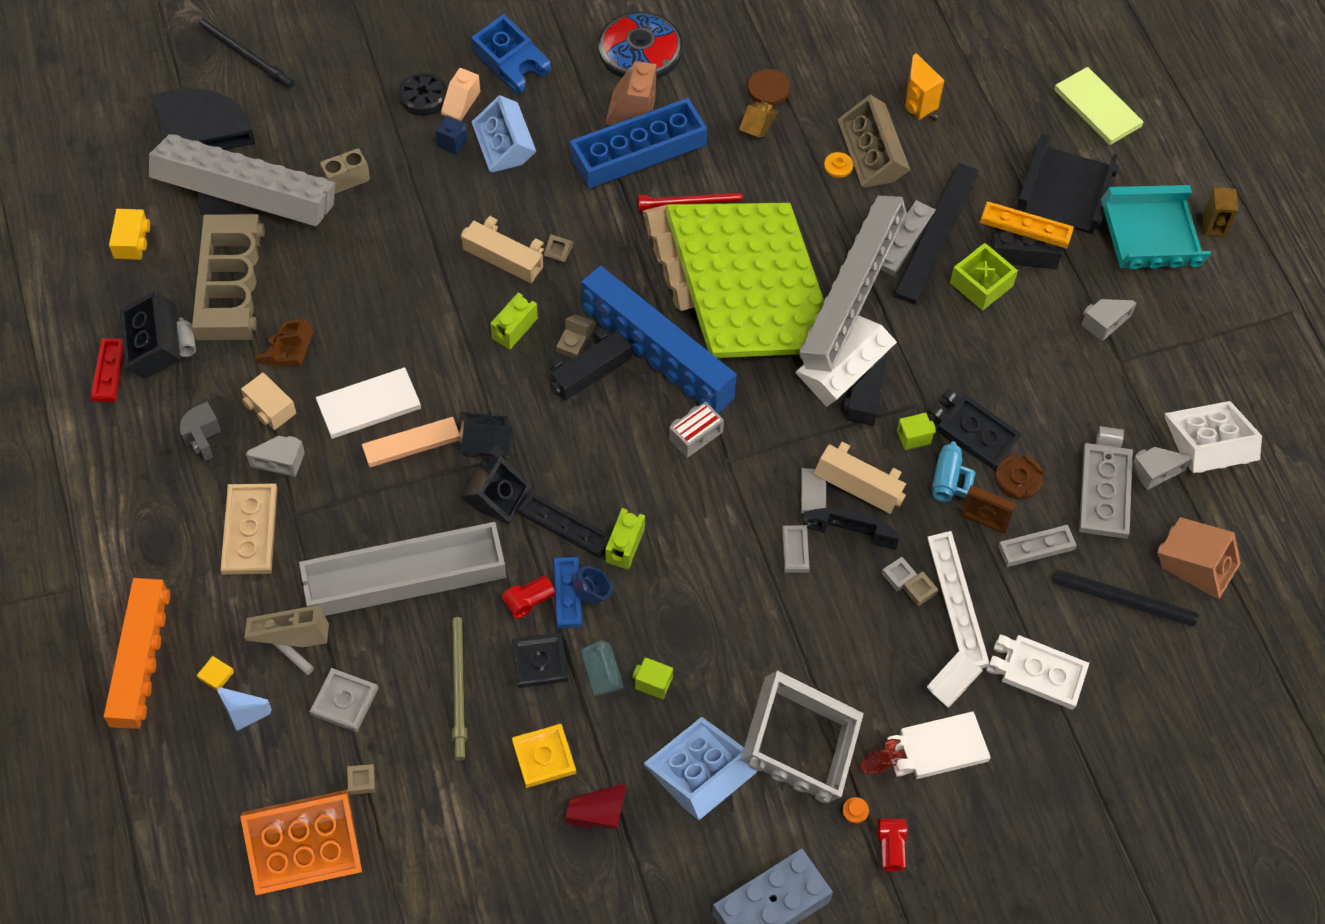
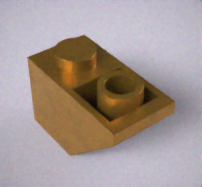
[739,101,778,137]

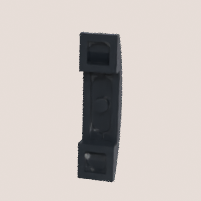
[802,508,900,550]

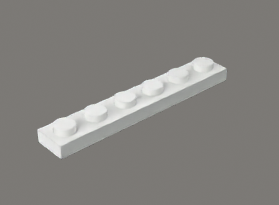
[928,531,990,669]

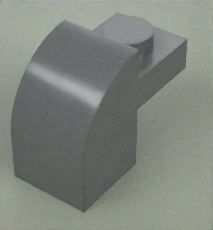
[180,402,221,461]

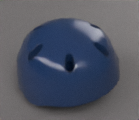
[573,565,613,604]

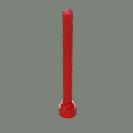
[637,193,743,213]

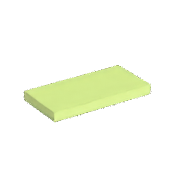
[1054,67,1143,145]

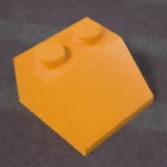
[905,53,944,120]

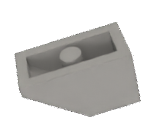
[1081,299,1136,341]
[246,436,305,477]
[1132,447,1191,490]

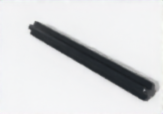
[1053,569,1199,626]

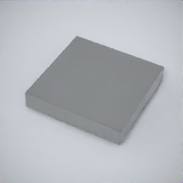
[310,668,378,732]

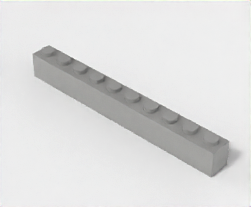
[800,196,907,371]

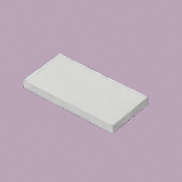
[316,367,421,439]

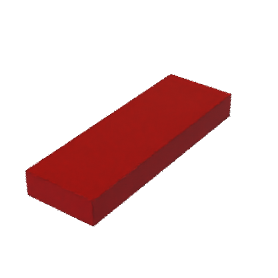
[90,338,124,402]

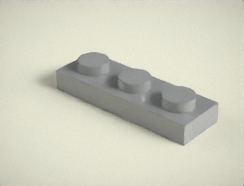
[998,525,1077,567]

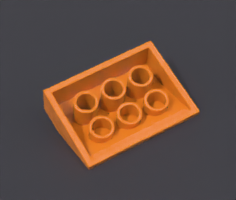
[240,790,362,895]

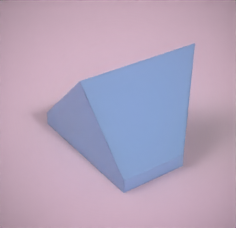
[218,687,272,731]

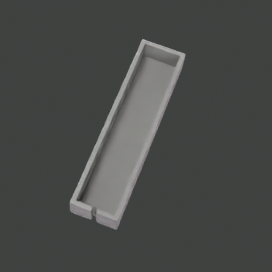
[149,134,335,226]
[299,522,506,616]

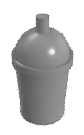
[176,317,196,357]

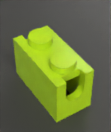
[490,292,538,349]
[606,508,645,570]

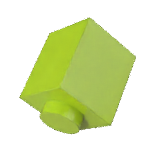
[897,413,936,451]
[633,657,673,700]

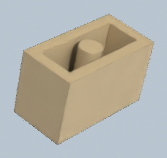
[241,373,296,430]

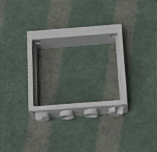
[741,671,864,803]

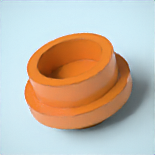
[843,797,869,824]

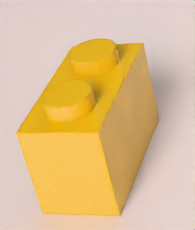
[109,209,150,260]

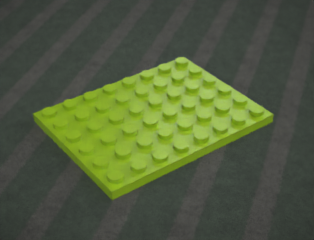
[665,203,824,358]

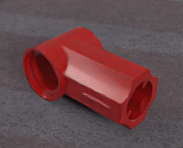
[502,575,555,619]
[878,818,907,872]

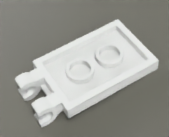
[986,635,1089,710]
[885,712,991,779]

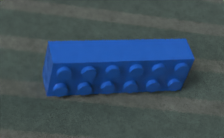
[570,98,707,189]

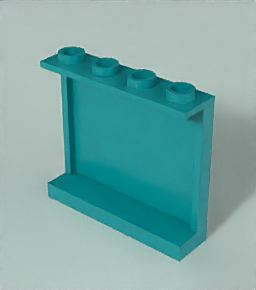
[1101,185,1211,269]

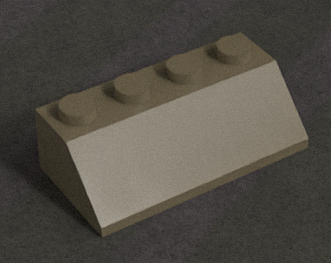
[838,95,910,188]

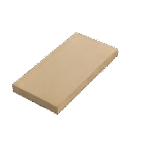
[221,484,278,575]

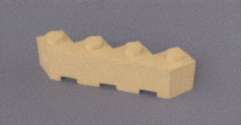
[642,205,694,311]

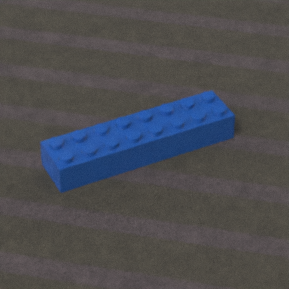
[581,266,737,413]

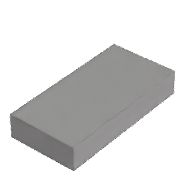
[782,525,810,573]

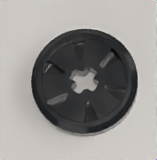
[399,73,447,115]

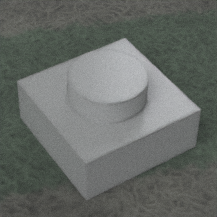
[882,557,917,591]

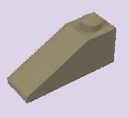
[244,605,329,647]

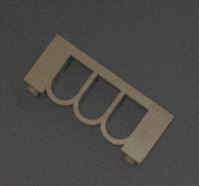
[192,214,265,340]

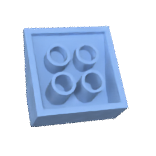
[644,717,757,820]

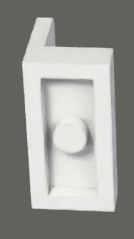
[927,650,982,708]

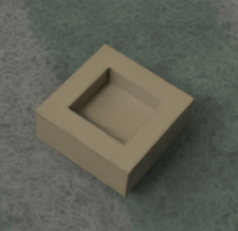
[903,572,938,606]
[347,764,375,795]

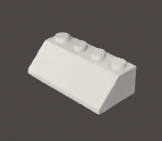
[795,316,897,407]

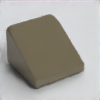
[543,234,574,262]

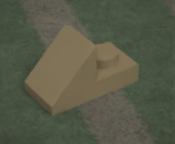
[556,314,596,358]

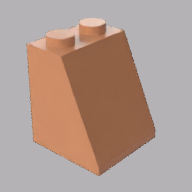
[605,61,656,125]
[1158,517,1241,599]

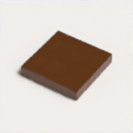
[960,485,1016,533]

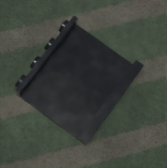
[1016,133,1119,234]

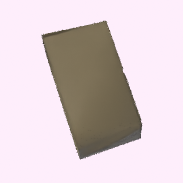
[320,148,370,193]

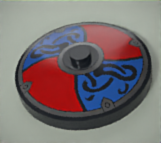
[598,12,683,80]

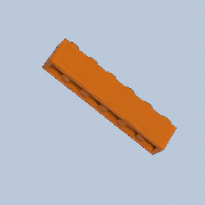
[104,578,170,729]

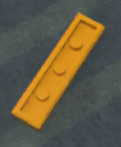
[980,201,1074,249]

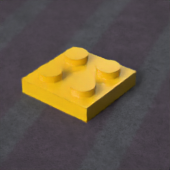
[512,724,576,788]

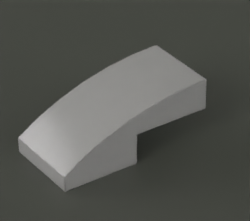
[801,468,826,514]

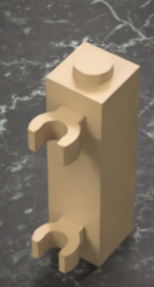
[461,216,544,283]
[814,442,906,514]

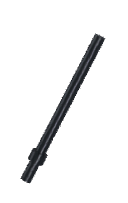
[199,18,295,88]

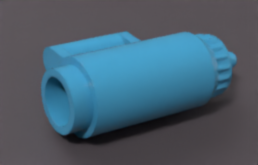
[931,441,975,502]

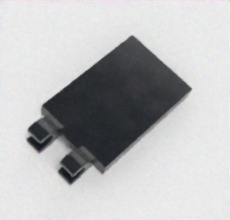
[928,389,1022,471]

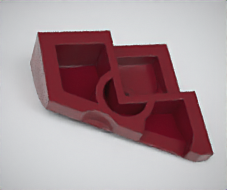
[565,784,626,830]

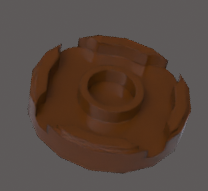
[748,69,790,106]
[995,455,1043,500]

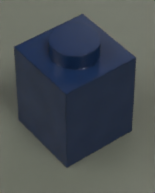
[436,116,467,155]

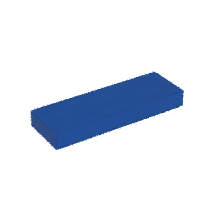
[554,557,582,628]

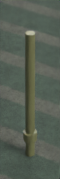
[452,617,467,761]

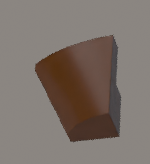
[255,318,314,366]

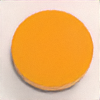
[824,152,853,178]

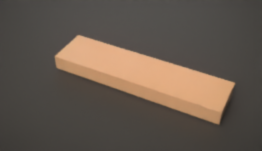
[362,417,459,468]

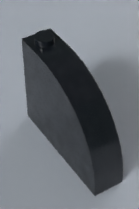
[154,88,255,150]

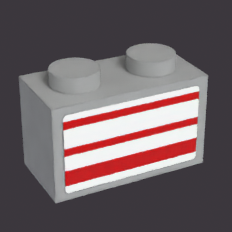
[669,401,724,458]

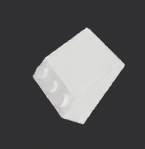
[1165,401,1262,473]

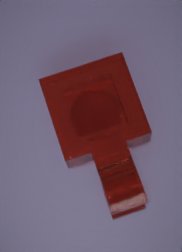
[860,739,906,774]

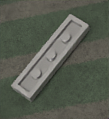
[880,200,936,276]

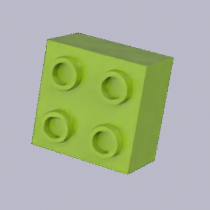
[950,243,1018,311]

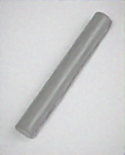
[273,644,314,675]

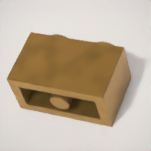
[1202,187,1238,237]

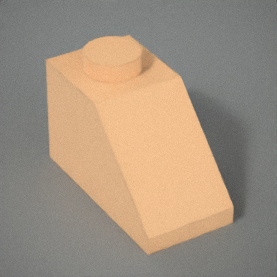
[441,68,480,121]

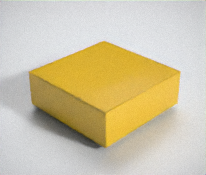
[197,656,234,691]

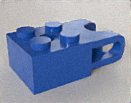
[471,14,551,95]

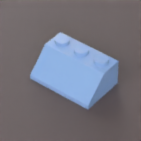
[472,95,536,172]

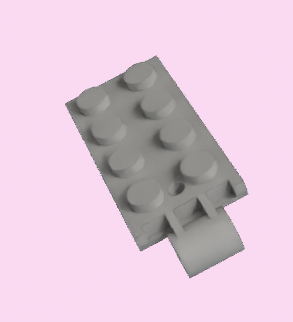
[1079,426,1133,539]

